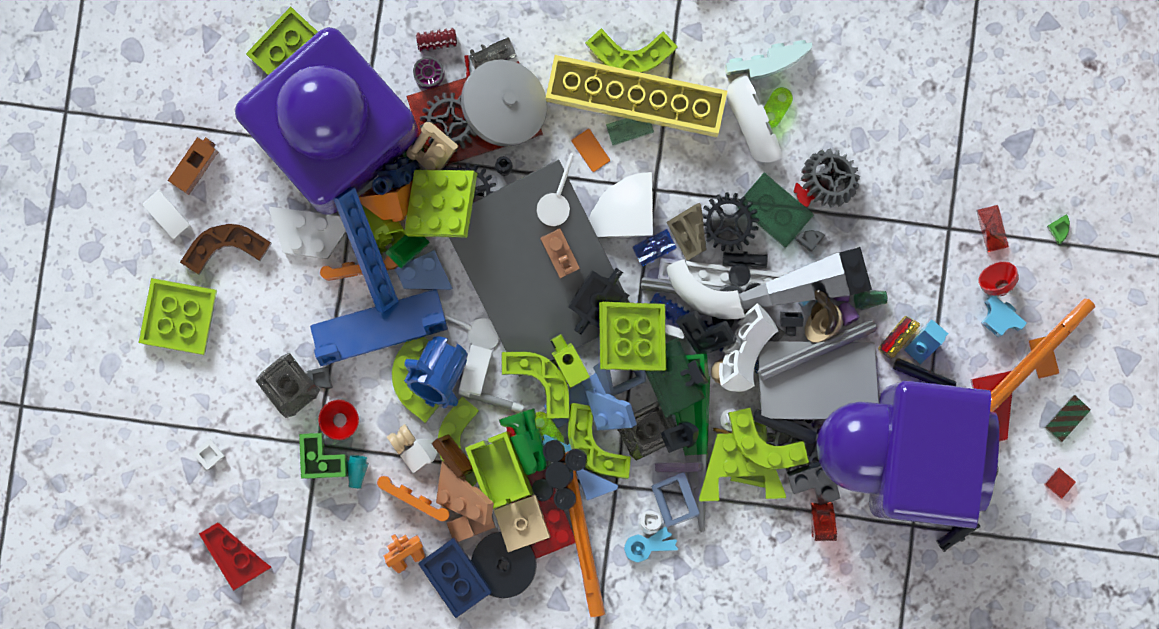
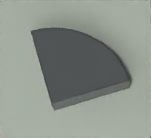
[794,230,825,252]
[306,366,333,389]

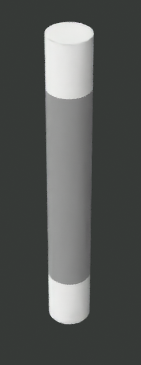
[458,391,524,413]

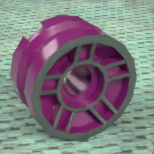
[413,56,444,90]

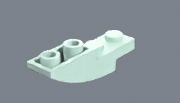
[725,40,813,81]

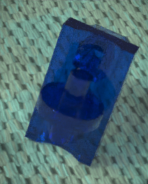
[632,229,677,266]

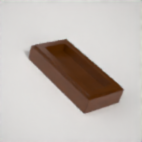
[432,434,473,478]

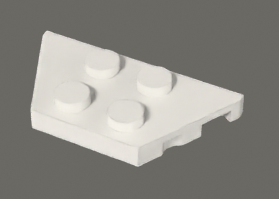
[269,207,346,259]

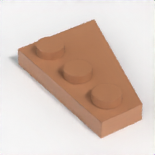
[436,461,494,525]

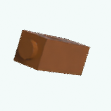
[167,137,219,195]

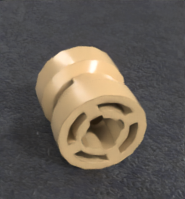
[387,424,416,454]

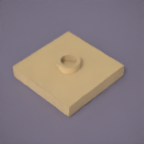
[494,495,551,552]

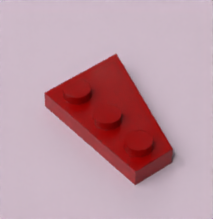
[970,371,1012,441]
[199,522,272,591]

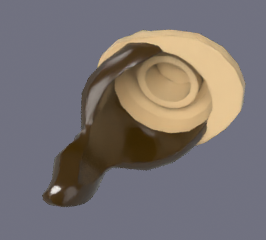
[805,290,843,343]

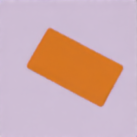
[571,129,610,172]
[1029,336,1059,379]

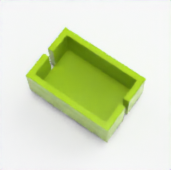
[465,431,534,510]

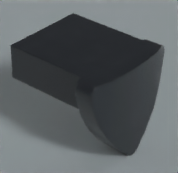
[661,421,699,453]

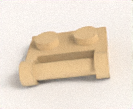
[406,122,458,170]

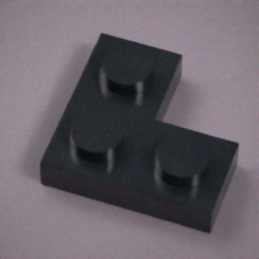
[676,310,737,354]
[787,461,841,505]

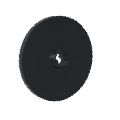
[471,532,537,598]

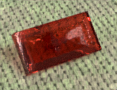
[976,205,1009,253]

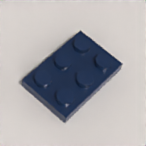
[418,538,493,618]

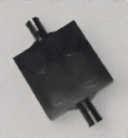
[568,268,630,335]

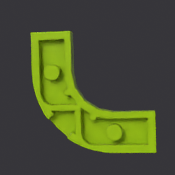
[585,28,678,73]
[392,337,439,423]
[501,352,569,419]
[438,396,479,487]
[568,403,631,479]
[728,407,809,469]

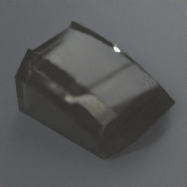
[255,353,320,418]
[617,400,677,461]

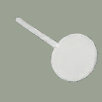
[536,154,574,226]
[444,315,500,350]

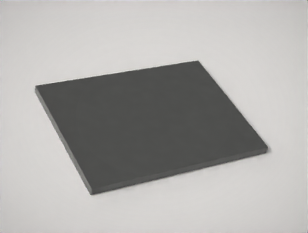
[449,159,630,377]

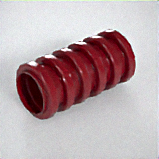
[416,28,457,52]

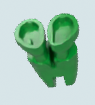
[499,408,547,475]

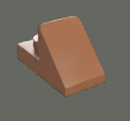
[447,516,495,542]

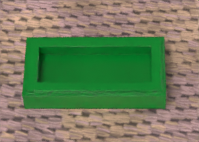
[385,234,430,268]

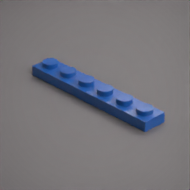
[334,187,398,313]

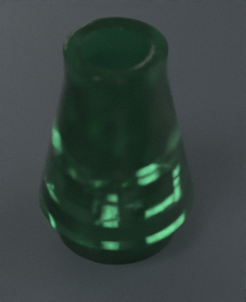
[853,290,888,310]

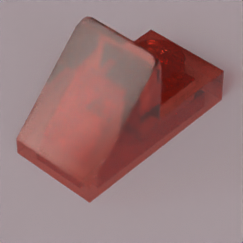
[811,503,837,541]

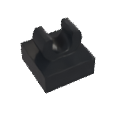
[779,312,804,336]
[680,360,708,387]

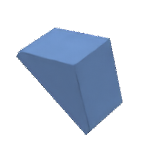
[576,469,618,500]

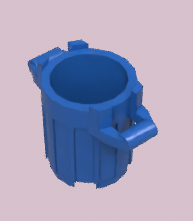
[404,336,468,408]

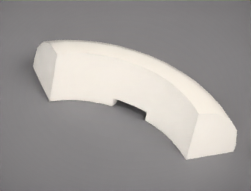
[726,74,783,162]
[666,259,745,319]
[719,303,778,392]

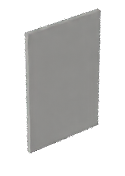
[757,341,879,420]

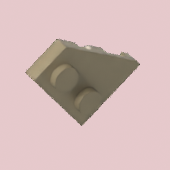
[666,203,707,261]

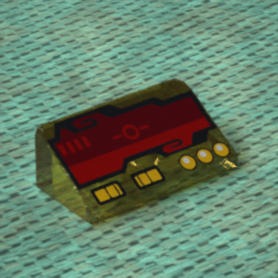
[878,316,920,359]

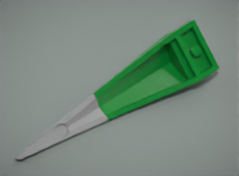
[664,354,710,533]

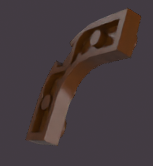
[180,224,272,275]

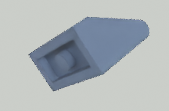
[593,362,646,396]
[651,472,700,528]

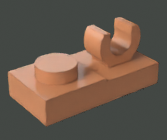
[540,228,580,278]

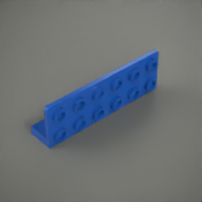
[310,289,448,366]

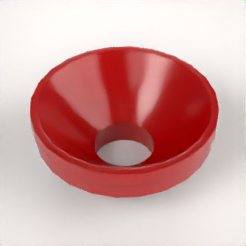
[978,262,1019,296]
[318,400,359,440]

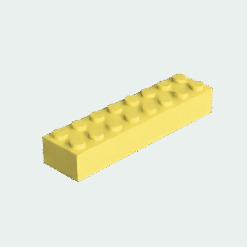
[546,55,727,137]

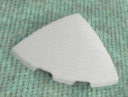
[589,172,653,238]

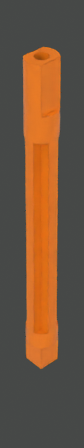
[990,298,1096,412]
[560,452,605,617]

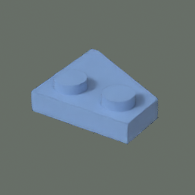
[395,250,453,290]
[586,387,637,431]

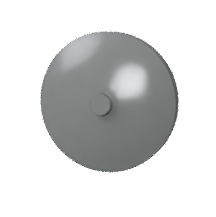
[461,60,547,146]

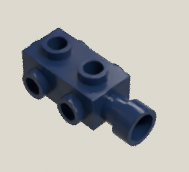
[372,157,421,195]

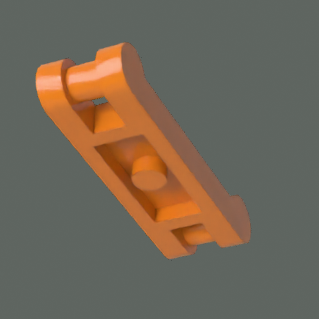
[320,256,399,281]
[377,476,450,521]

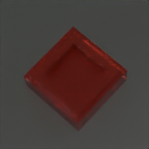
[1044,468,1076,499]

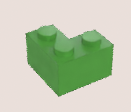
[299,433,348,479]

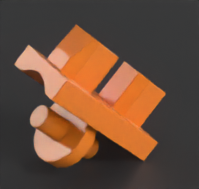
[383,534,425,573]

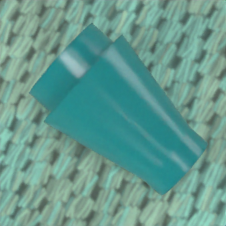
[347,455,369,489]

